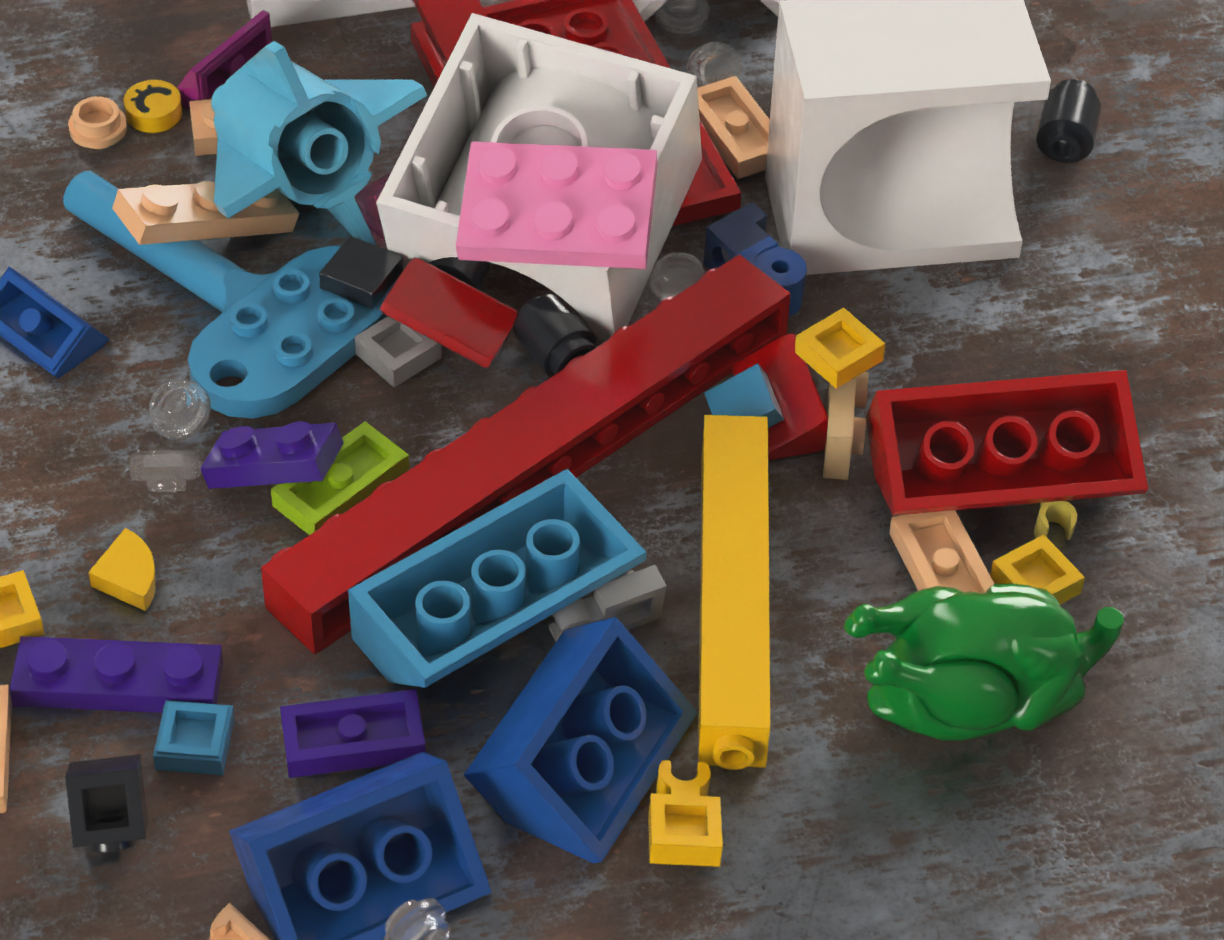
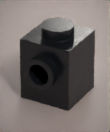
[65,754,148,852]

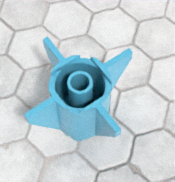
[211,41,427,246]

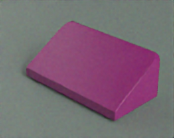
[177,10,272,110]

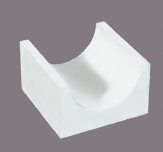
[376,13,702,345]

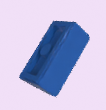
[0,266,109,379]

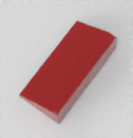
[379,258,519,368]
[732,333,828,460]

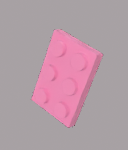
[456,142,658,269]

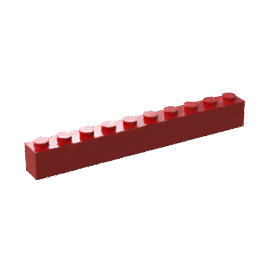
[261,254,791,655]

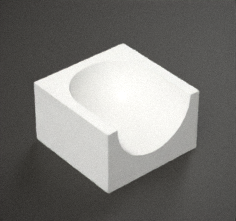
[765,0,1051,275]

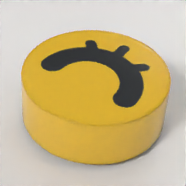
[123,80,182,133]

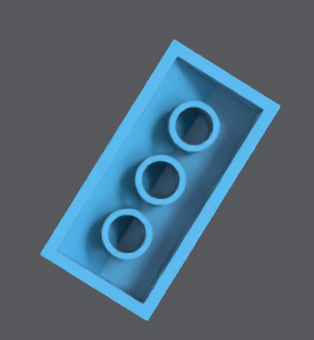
[348,469,647,687]

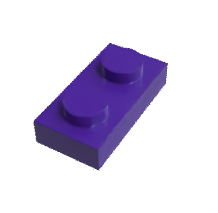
[200,421,344,489]
[280,689,426,778]

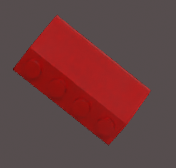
[866,370,1148,516]

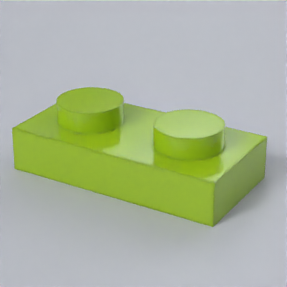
[271,421,410,535]

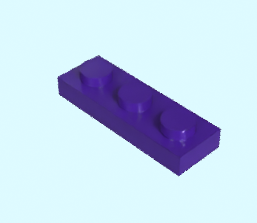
[9,636,223,713]

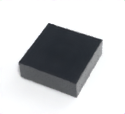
[319,236,403,309]

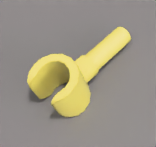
[1034,501,1078,540]

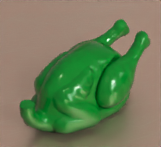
[844,584,1124,741]

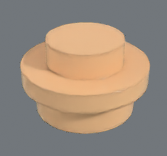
[68,96,127,149]

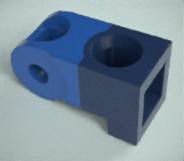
[703,202,807,317]

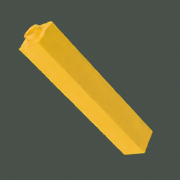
[698,415,770,770]

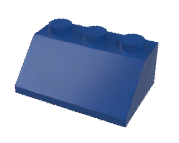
[463,617,698,863]
[229,752,492,940]

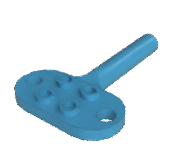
[63,171,395,419]

